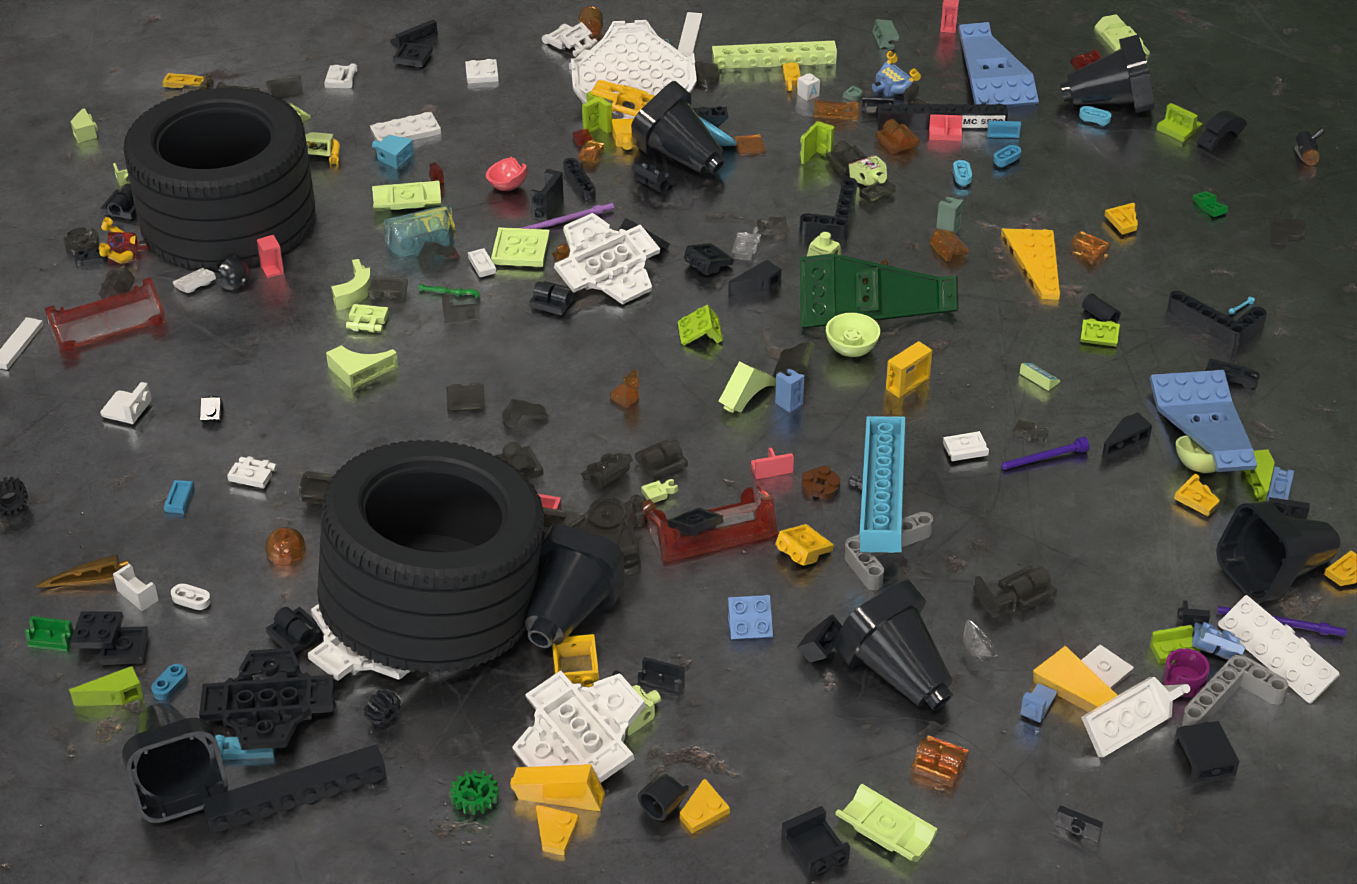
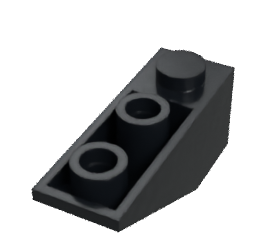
[728,260,782,297]

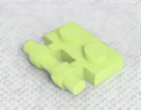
[346,304,389,333]

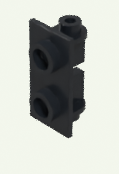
[862,97,894,114]

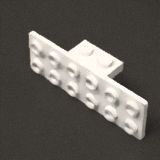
[1218,595,1340,704]

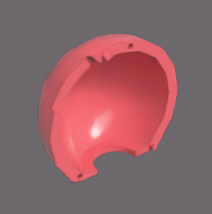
[486,157,528,191]

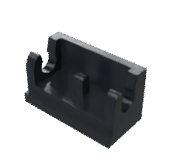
[637,657,685,698]

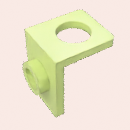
[113,163,130,186]

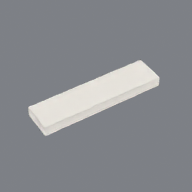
[0,317,43,370]

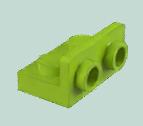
[1080,319,1120,347]
[1150,625,1200,664]

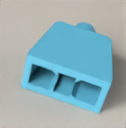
[372,135,414,169]

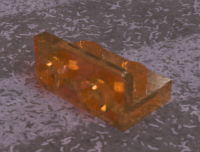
[929,229,970,261]

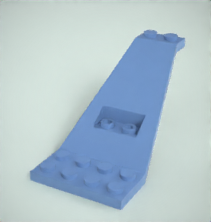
[1150,370,1257,472]

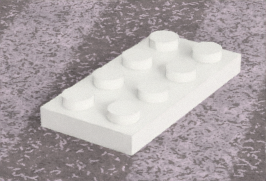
[370,112,441,141]

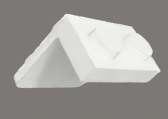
[100,382,151,424]

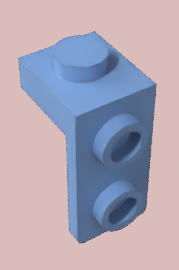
[1020,683,1057,722]

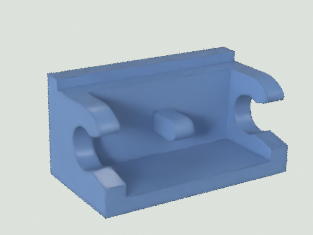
[775,369,804,412]

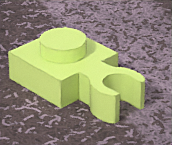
[641,479,678,503]

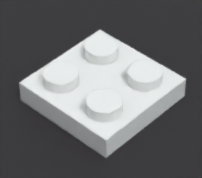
[465,59,498,84]

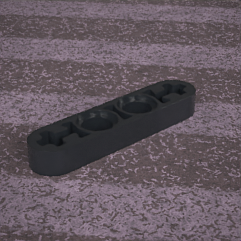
[563,158,596,200]

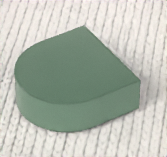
[843,86,862,101]

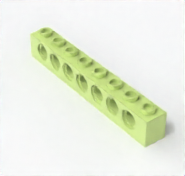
[712,41,837,69]

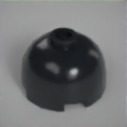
[216,255,250,291]

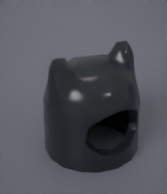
[638,774,690,821]

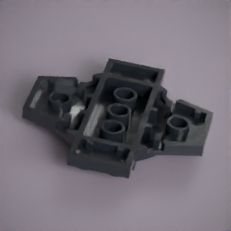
[199,648,334,750]

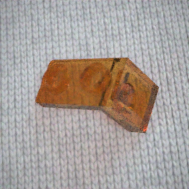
[610,369,639,408]

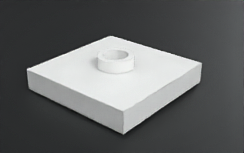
[1081,645,1134,690]

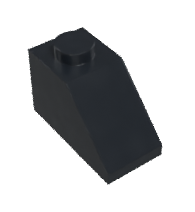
[797,614,842,663]

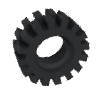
[0,477,29,514]

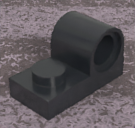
[1268,497,1310,519]

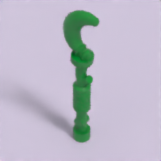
[418,284,480,298]

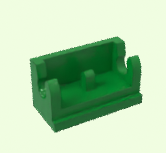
[25,616,74,652]

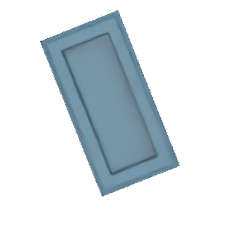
[987,121,1021,138]
[164,480,194,513]

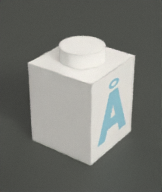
[797,73,820,101]

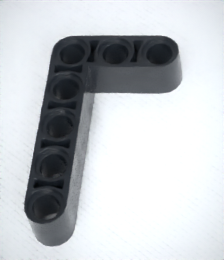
[799,177,857,240]
[1167,290,1267,347]

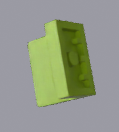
[800,121,835,165]
[678,304,723,346]

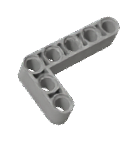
[844,512,933,590]
[1181,654,1288,726]

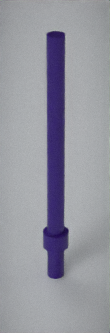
[1217,606,1346,637]

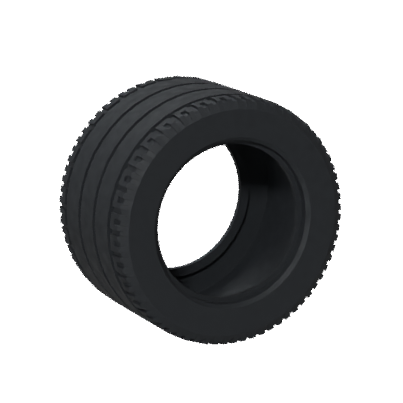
[124,87,315,271]
[317,440,544,673]

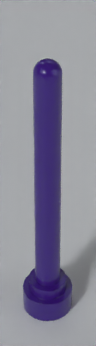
[1001,436,1089,470]

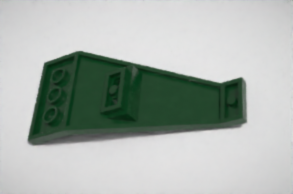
[799,253,959,328]

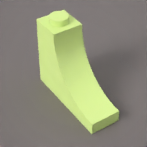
[326,345,398,389]
[719,361,776,413]

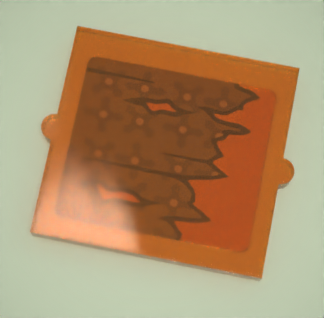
[734,134,766,156]

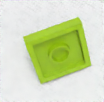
[582,91,612,134]
[1156,103,1203,142]

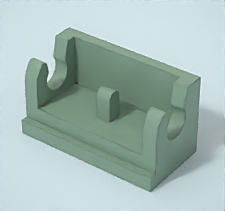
[872,19,899,48]
[936,197,963,237]

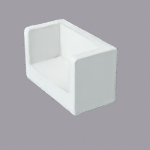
[113,564,159,611]

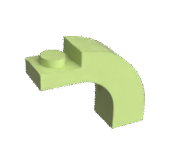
[331,259,372,311]

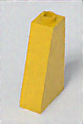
[1033,646,1118,712]
[511,764,605,811]

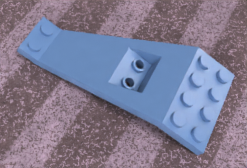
[958,22,1039,107]

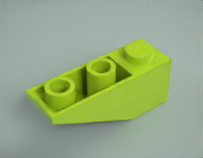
[1243,449,1275,501]
[69,666,144,706]

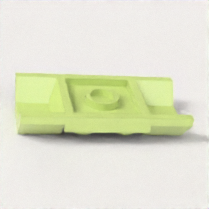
[1094,14,1150,55]
[372,181,442,212]
[835,784,938,862]

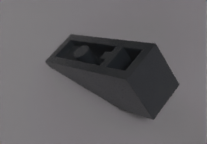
[1102,412,1152,459]

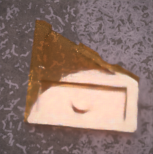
[1071,231,1110,265]

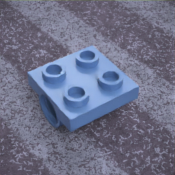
[728,595,773,640]
[1192,622,1245,660]

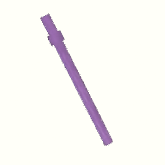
[521,203,614,229]

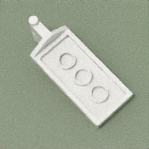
[1081,677,1190,757]

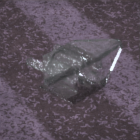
[962,620,998,661]

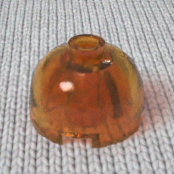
[265,527,306,567]

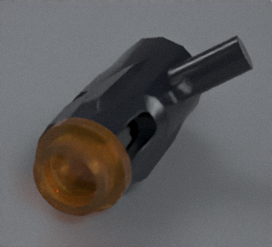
[1294,128,1325,165]

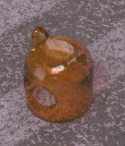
[579,6,603,40]

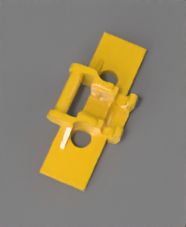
[591,79,654,116]

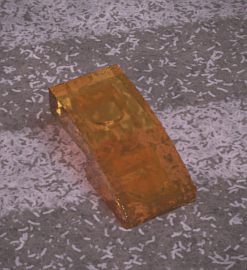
[578,140,604,162]

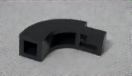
[1197,110,1248,152]

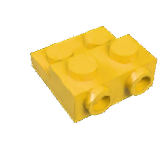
[775,524,834,566]

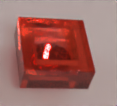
[572,129,593,146]
[429,162,444,185]

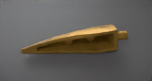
[37,554,129,588]

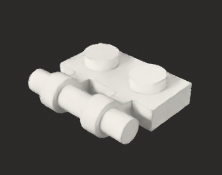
[559,22,598,57]
[227,456,278,488]

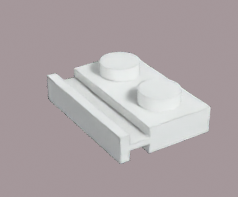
[173,268,216,293]
[943,431,989,461]

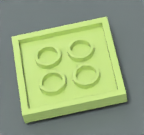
[491,227,550,267]

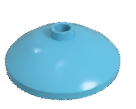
[699,116,738,146]

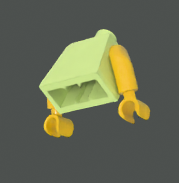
[305,132,340,168]

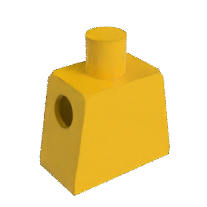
[612,119,637,150]

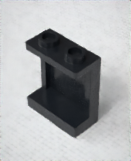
[530,169,564,221]
[1174,721,1240,783]
[781,806,850,877]

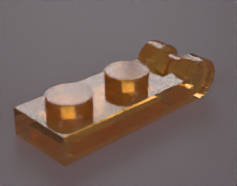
[814,100,859,120]

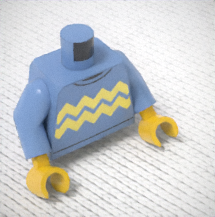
[872,51,921,97]

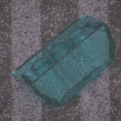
[383,205,455,261]

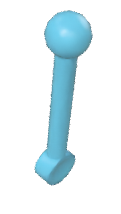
[1228,297,1255,315]

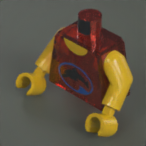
[99,217,148,266]

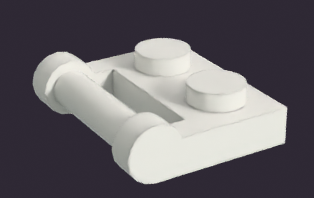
[542,24,573,49]
[324,64,358,89]

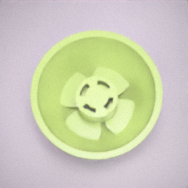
[826,313,880,357]
[1176,435,1216,473]

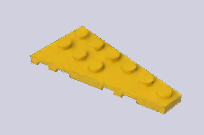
[1001,228,1060,300]

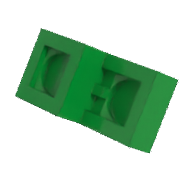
[1192,191,1228,217]

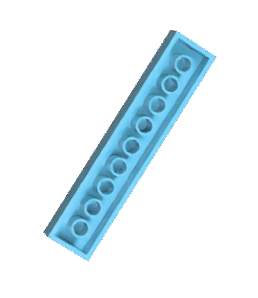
[860,416,905,553]

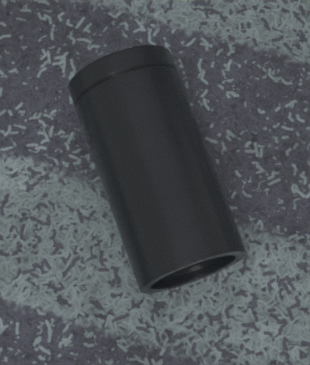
[1082,293,1121,323]

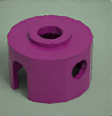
[1162,648,1210,698]

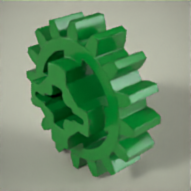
[450,769,499,815]

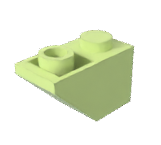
[70,108,98,143]

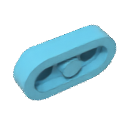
[1079,106,1111,126]
[953,160,972,186]

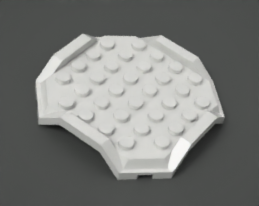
[571,20,697,119]

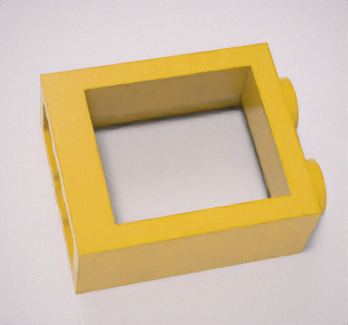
[886,341,932,398]
[552,634,599,688]

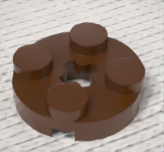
[802,465,840,500]

